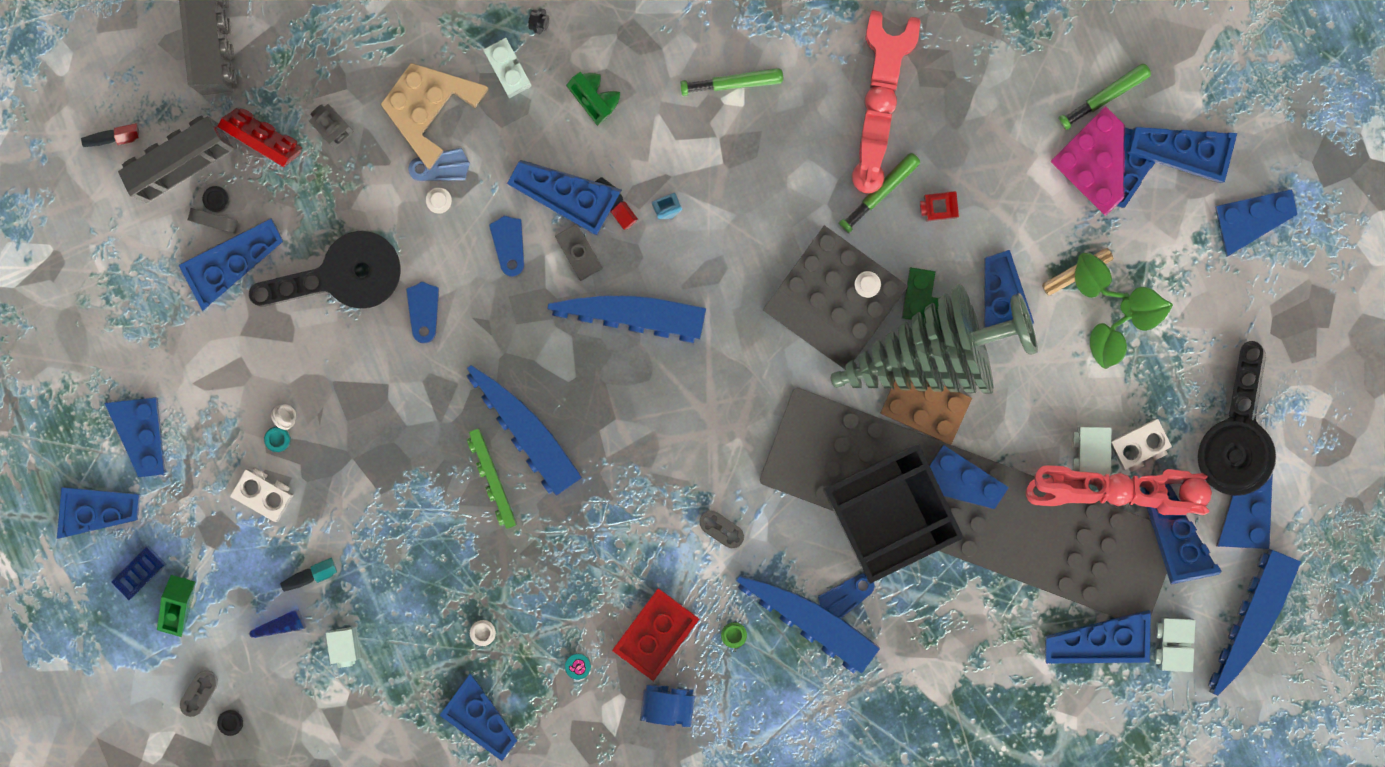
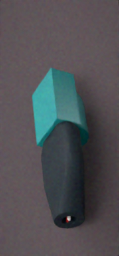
[280,557,337,592]

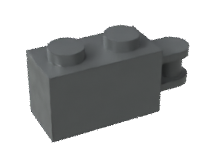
[309,104,354,149]

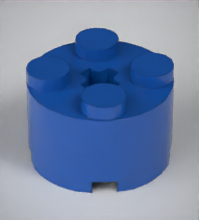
[640,684,695,727]

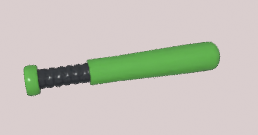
[1058,64,1151,130]
[680,68,784,96]
[838,153,920,234]

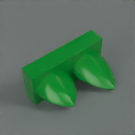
[566,71,620,126]

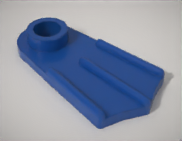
[489,216,524,277]
[406,282,439,343]
[818,574,875,618]

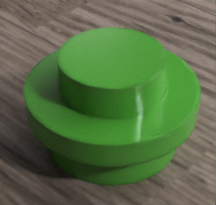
[721,622,747,648]

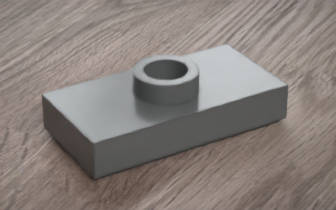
[555,224,603,281]

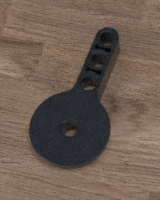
[249,231,401,309]
[1198,341,1276,496]

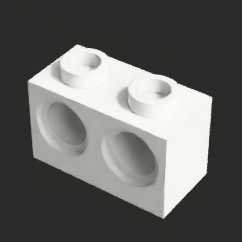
[1111,419,1172,472]
[230,467,293,522]

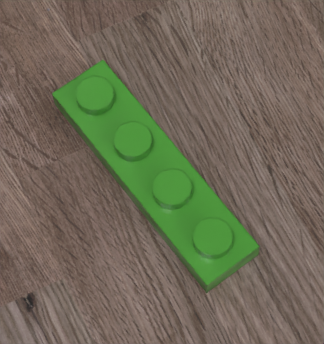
[467,429,517,529]

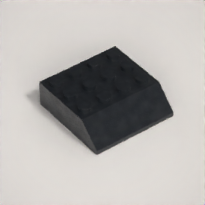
[823,444,964,584]

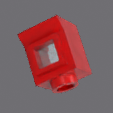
[920,191,959,222]

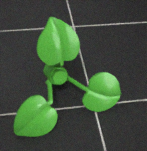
[1075,253,1173,369]

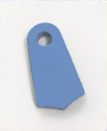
[408,148,470,181]

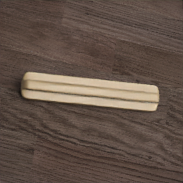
[1042,248,1114,296]

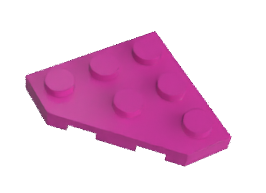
[1050,106,1125,216]

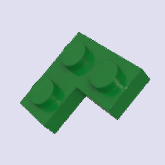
[902,267,939,320]

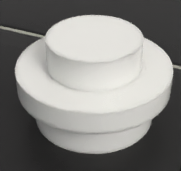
[426,188,452,214]
[855,271,881,298]
[271,404,296,430]
[470,620,496,646]

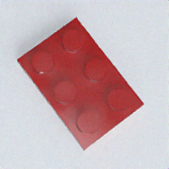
[217,108,303,167]
[612,588,700,682]

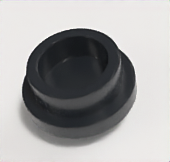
[528,8,549,34]
[202,186,229,212]
[217,710,244,736]

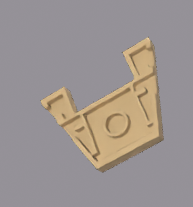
[381,63,489,170]

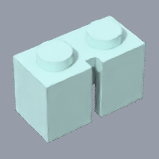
[484,38,532,98]
[1072,427,1111,476]
[1155,617,1195,672]
[326,626,361,668]

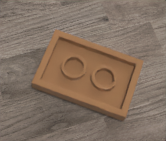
[880,376,972,445]

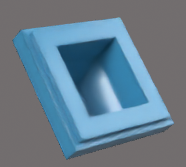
[651,193,682,219]

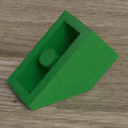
[157,575,196,637]

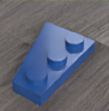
[1116,127,1156,208]
[1215,189,1298,257]
[984,250,1034,328]
[104,397,166,477]
[929,445,1009,509]
[440,673,518,761]

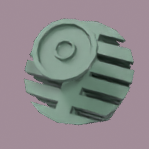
[831,284,1038,394]

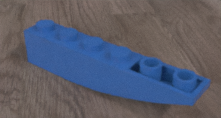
[547,296,706,343]
[467,365,582,496]
[1208,549,1301,696]
[736,575,880,674]

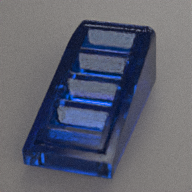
[111,546,167,601]
[249,609,307,638]

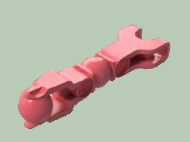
[852,10,920,193]
[1026,466,1212,515]

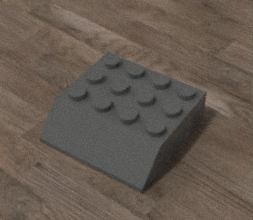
[179,0,237,95]
[118,115,234,203]
[763,225,908,370]

